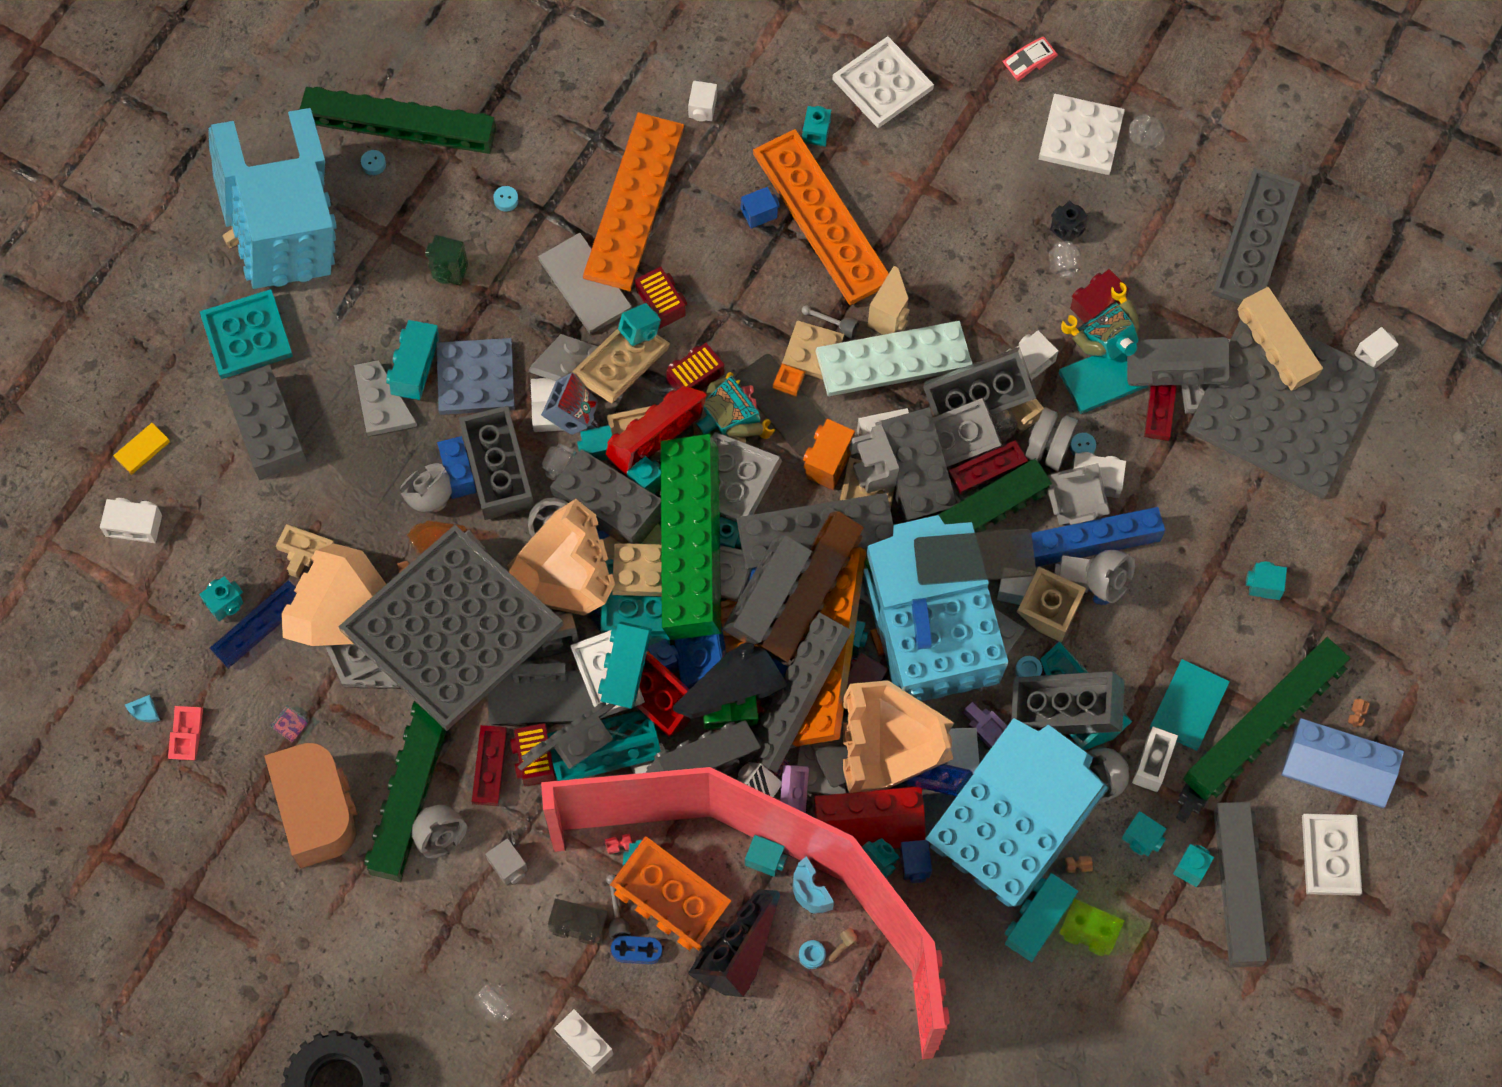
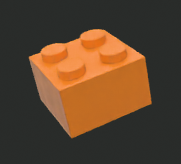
[803,419,855,490]

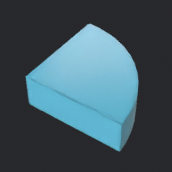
[125,695,160,722]

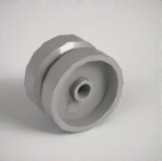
[1025,407,1078,471]

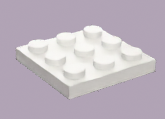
[832,36,934,128]
[1038,94,1125,175]

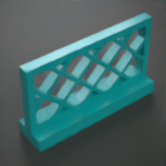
[547,710,661,781]

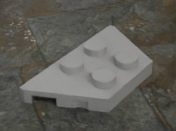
[529,334,623,402]
[325,644,399,688]

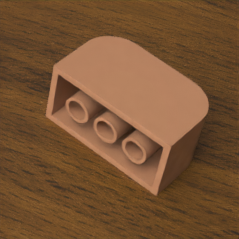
[264,743,358,869]

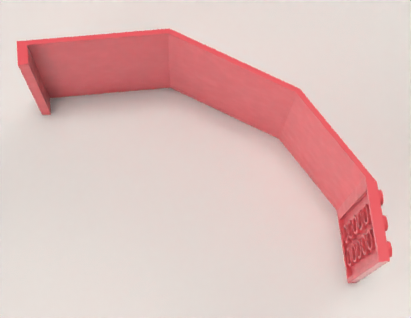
[541,767,950,1059]

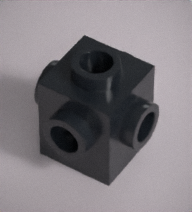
[1050,200,1088,245]

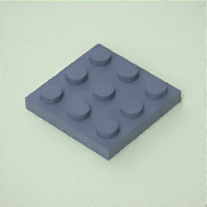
[437,338,515,415]

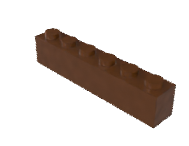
[755,511,864,663]

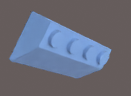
[1281,718,1404,808]

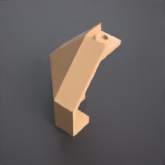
[507,499,615,616]
[282,543,386,646]
[843,681,954,793]

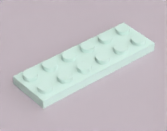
[815,321,972,396]

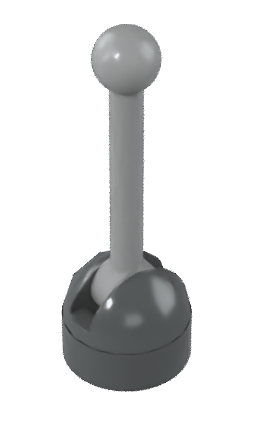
[802,305,860,339]
[606,874,631,939]

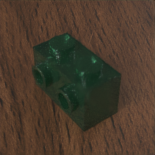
[425,235,468,286]

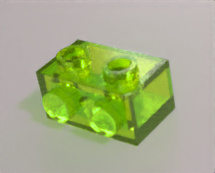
[1059,899,1125,956]

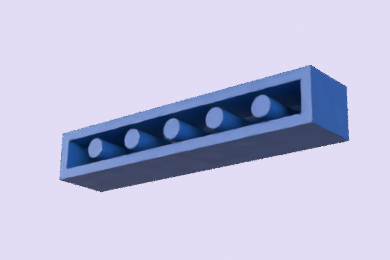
[1006,507,1165,570]

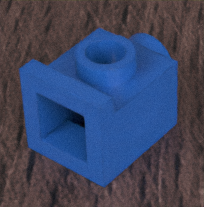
[647,638,679,673]

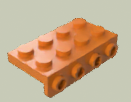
[610,836,731,951]

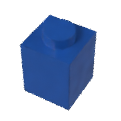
[741,187,780,228]
[900,840,932,883]

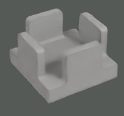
[850,424,899,493]
[1048,463,1110,525]

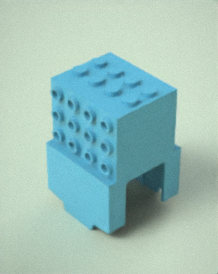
[209,108,337,289]
[863,515,1008,701]
[926,718,1109,907]

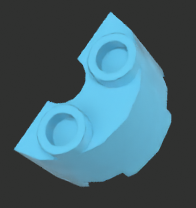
[793,856,834,914]

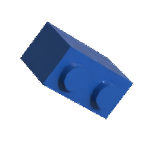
[437,436,477,499]

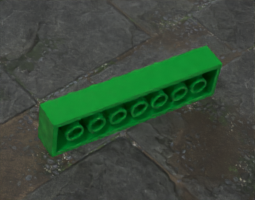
[661,434,722,640]

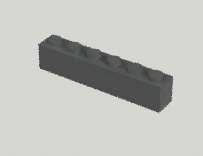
[1214,802,1270,968]

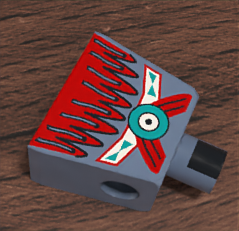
[541,372,601,435]

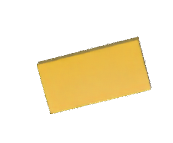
[113,423,170,475]

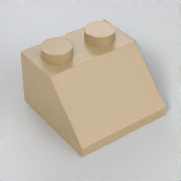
[868,266,910,335]
[1017,567,1086,642]

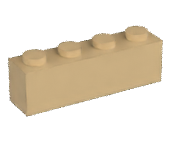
[1237,287,1323,391]

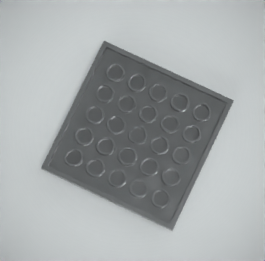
[1186,319,1382,499]
[338,525,563,731]

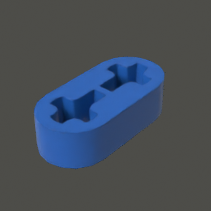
[912,598,932,650]
[611,936,663,964]

